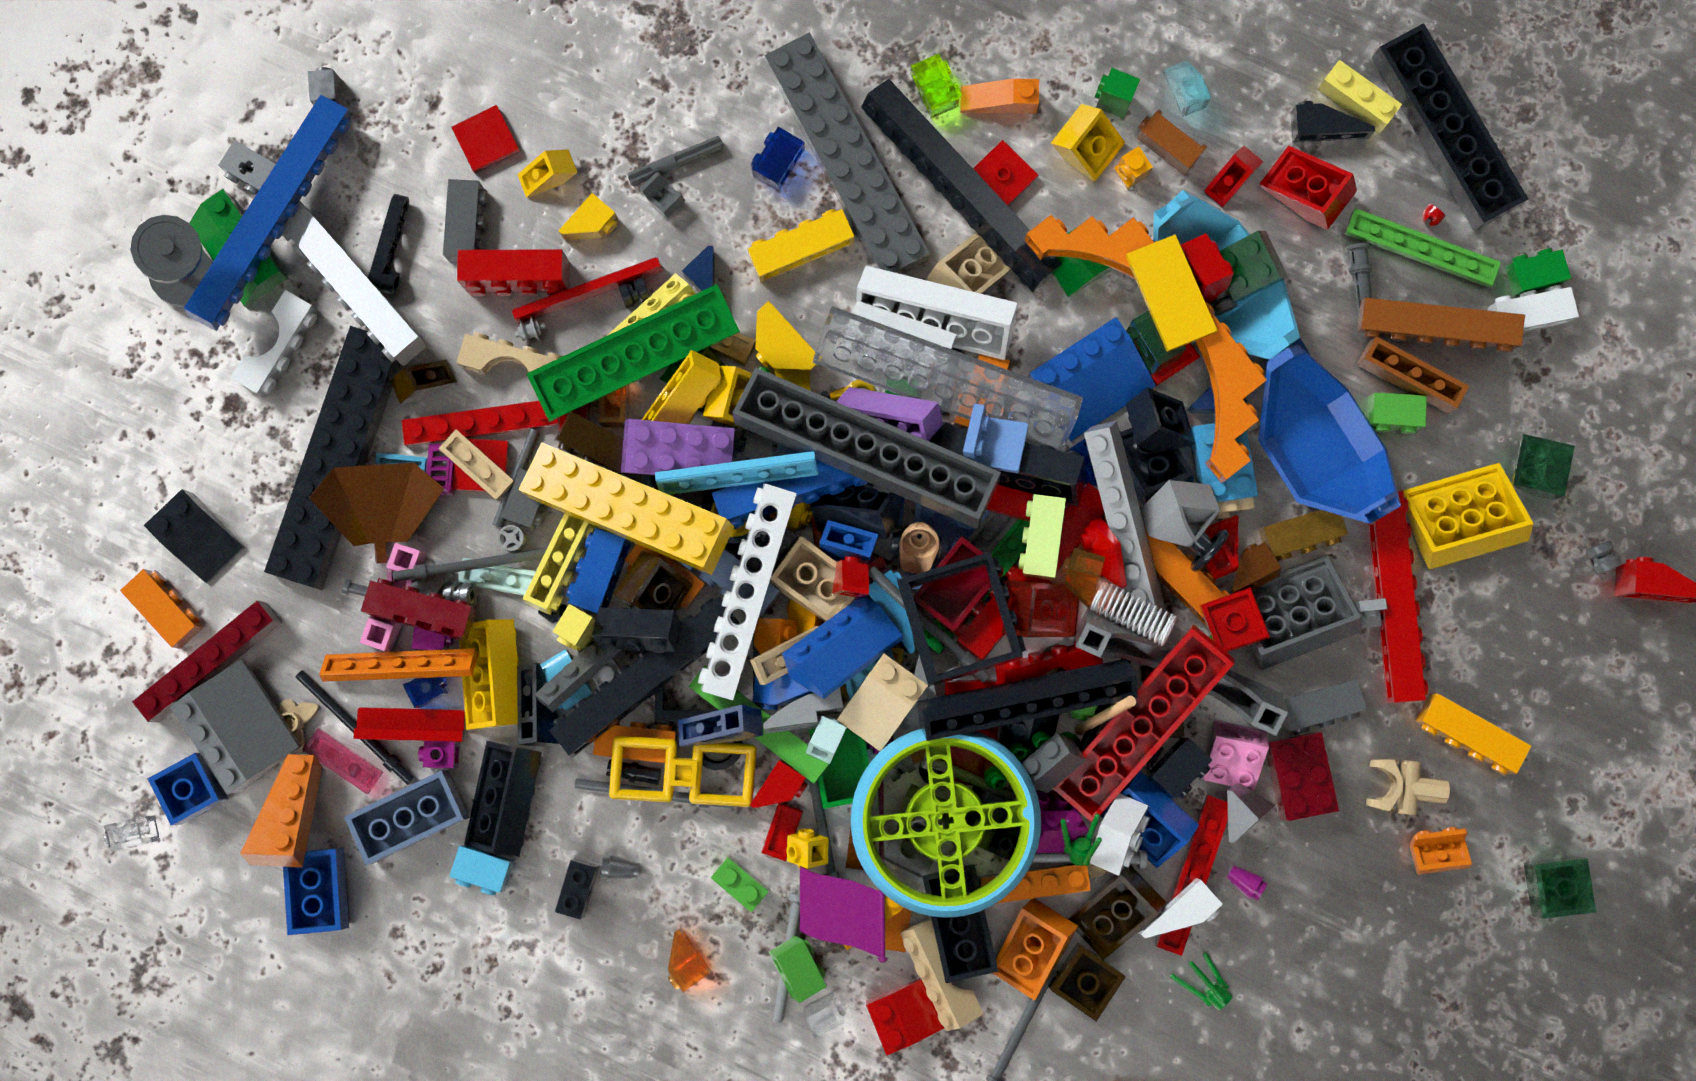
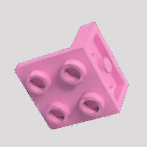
[1203,720,1269,791]

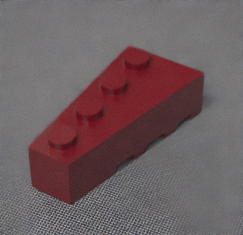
[361,578,476,642]

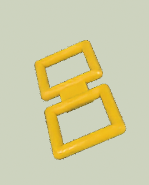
[609,736,757,807]

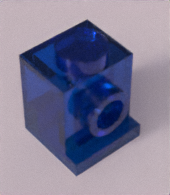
[403,677,448,708]

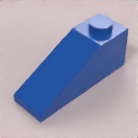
[752,674,813,710]

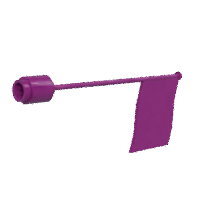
[800,734,894,963]

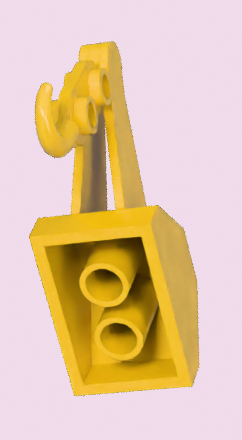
[755,300,876,402]

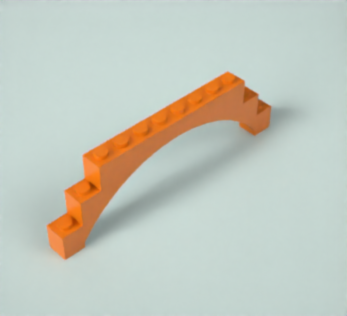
[1024,214,1267,483]

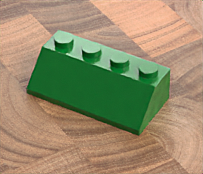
[189,189,288,307]

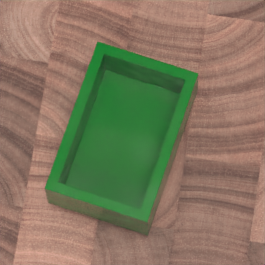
[809,723,876,809]

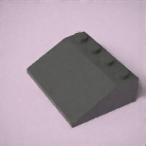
[1229,555,1361,670]
[170,659,301,795]

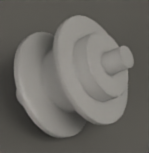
[514,316,546,345]

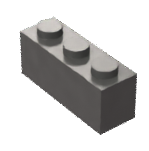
[443,179,487,261]
[1283,679,1367,735]

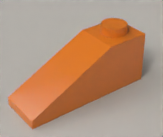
[960,78,1039,114]

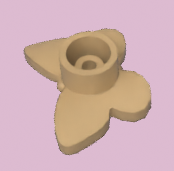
[279,699,320,753]

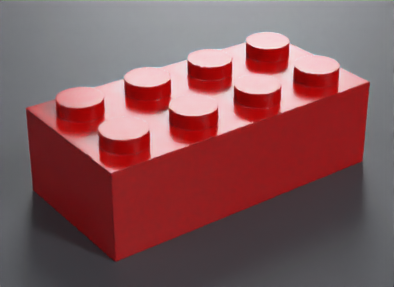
[457,249,570,297]

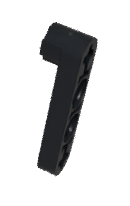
[368,194,409,295]

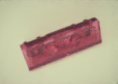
[303,728,384,794]

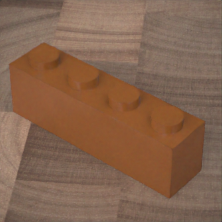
[1356,336,1469,414]

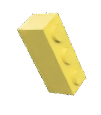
[1317,60,1402,134]
[552,604,596,652]

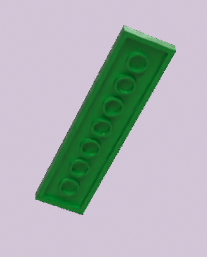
[526,284,740,422]

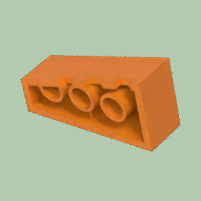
[240,754,323,867]

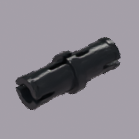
[606,759,662,785]

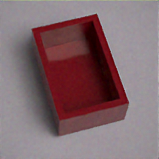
[913,536,1004,636]
[1266,732,1339,821]

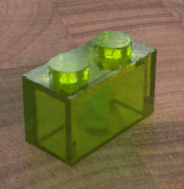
[910,53,962,119]

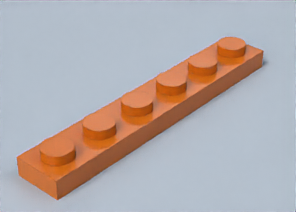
[319,648,478,682]

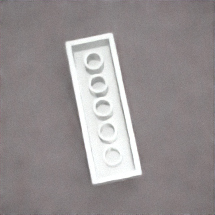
[856,266,1018,360]

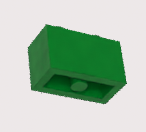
[1094,68,1140,119]
[1505,248,1572,297]

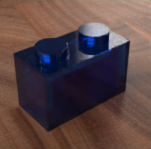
[750,126,805,192]

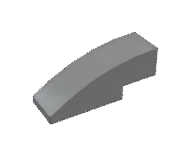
[763,687,843,734]

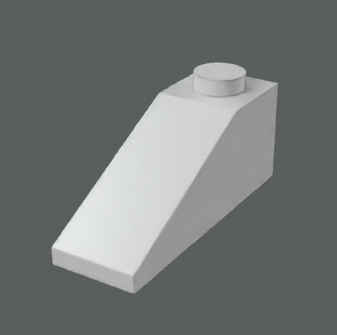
[1138,878,1223,938]

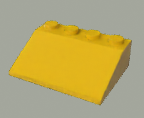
[1402,463,1534,570]

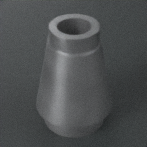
[600,855,640,882]

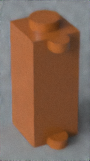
[1137,109,1207,176]

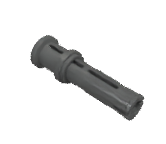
[1346,243,1373,320]

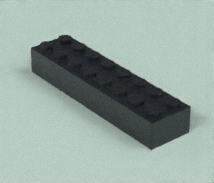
[1371,23,1529,231]

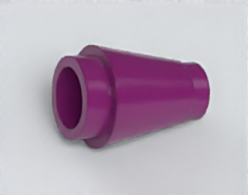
[1226,865,1268,901]

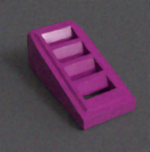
[426,444,454,496]

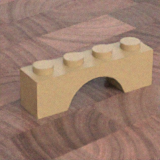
[456,332,562,375]
[900,917,984,1031]

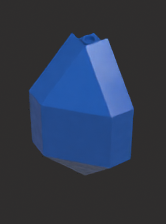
[1258,345,1401,524]

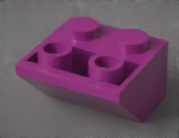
[1036,791,1089,853]

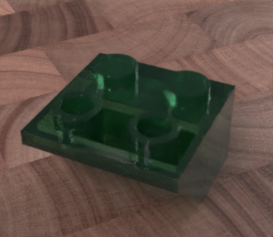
[1512,434,1575,500]

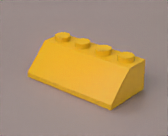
[459,619,519,730]

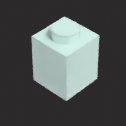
[805,716,846,764]

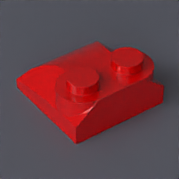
[1080,517,1127,588]

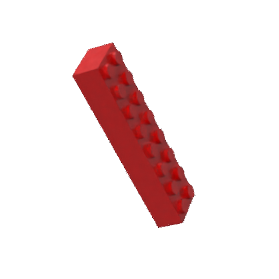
[1053,624,1235,822]

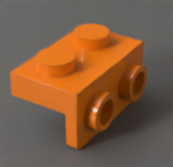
[1409,827,1472,875]

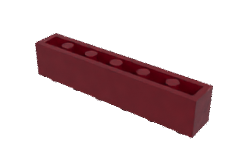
[132,600,283,723]

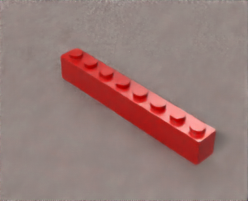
[955,482,1105,662]
[1368,491,1428,703]

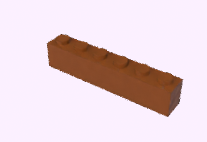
[1357,298,1525,352]

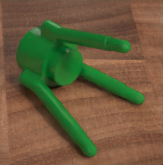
[1061,813,1102,866]
[1170,952,1233,1010]

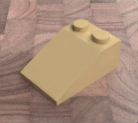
[927,232,1012,295]
[769,536,855,622]
[837,654,928,751]

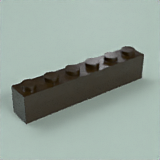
[554,412,709,507]

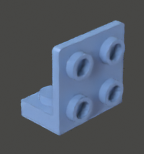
[963,404,1029,473]

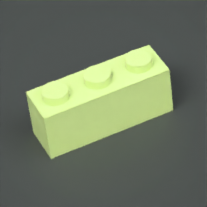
[1019,494,1066,581]

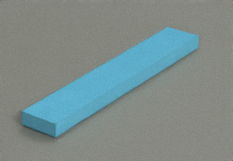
[655,451,819,495]

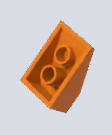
[993,898,1078,1001]

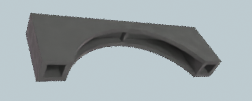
[1076,607,1288,736]

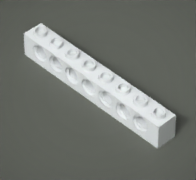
[698,484,796,700]

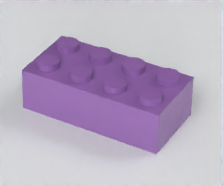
[621,419,735,476]

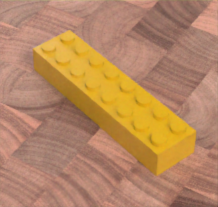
[519,443,734,575]

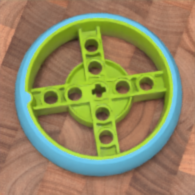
[851,729,1041,917]

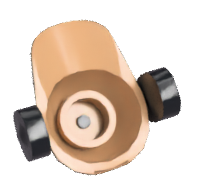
[890,522,948,574]

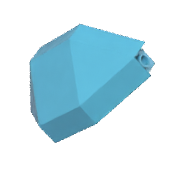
[1153,190,1300,359]

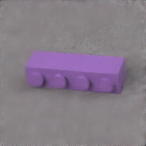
[836,387,943,441]

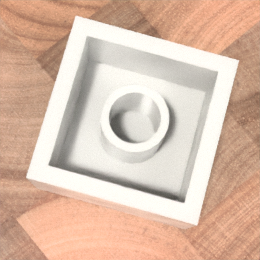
[1090,793,1149,876]

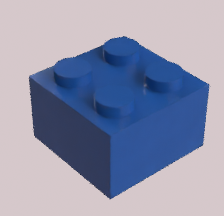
[147,753,229,826]

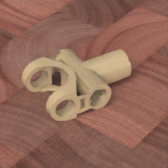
[1366,759,1450,815]

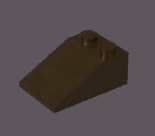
[1068,865,1166,960]

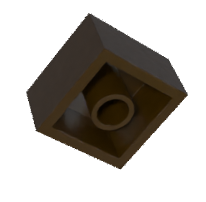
[1049,942,1126,1022]

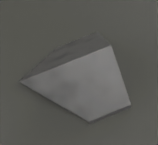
[1227,784,1276,843]

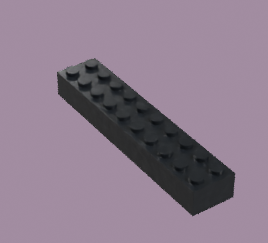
[264,326,400,590]

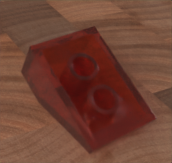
[1002,580,1081,638]

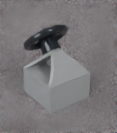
[1140,480,1229,572]

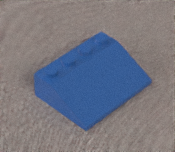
[1027,317,1156,441]

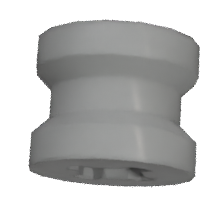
[498,525,527,553]

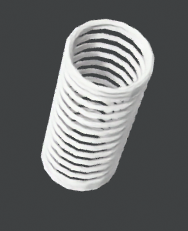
[1090,580,1177,646]

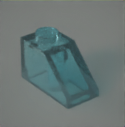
[1163,61,1211,117]

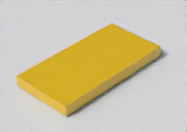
[1126,235,1218,352]

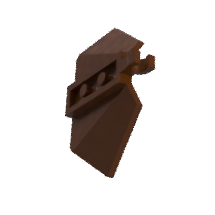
[309,462,445,564]

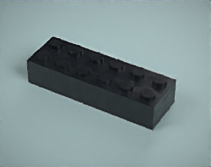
[929,421,1087,507]

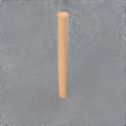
[1074,696,1136,735]

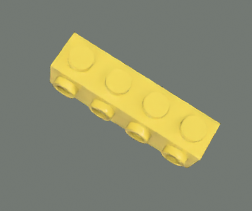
[608,273,696,335]
[523,513,597,615]

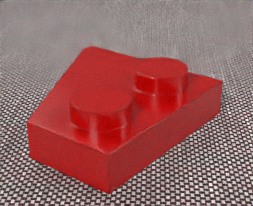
[1204,515,1239,580]

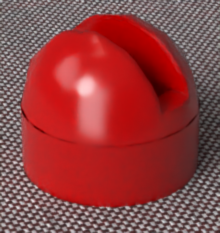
[1422,204,1446,227]

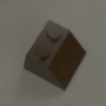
[613,550,693,612]

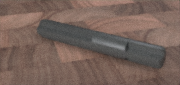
[627,136,724,186]

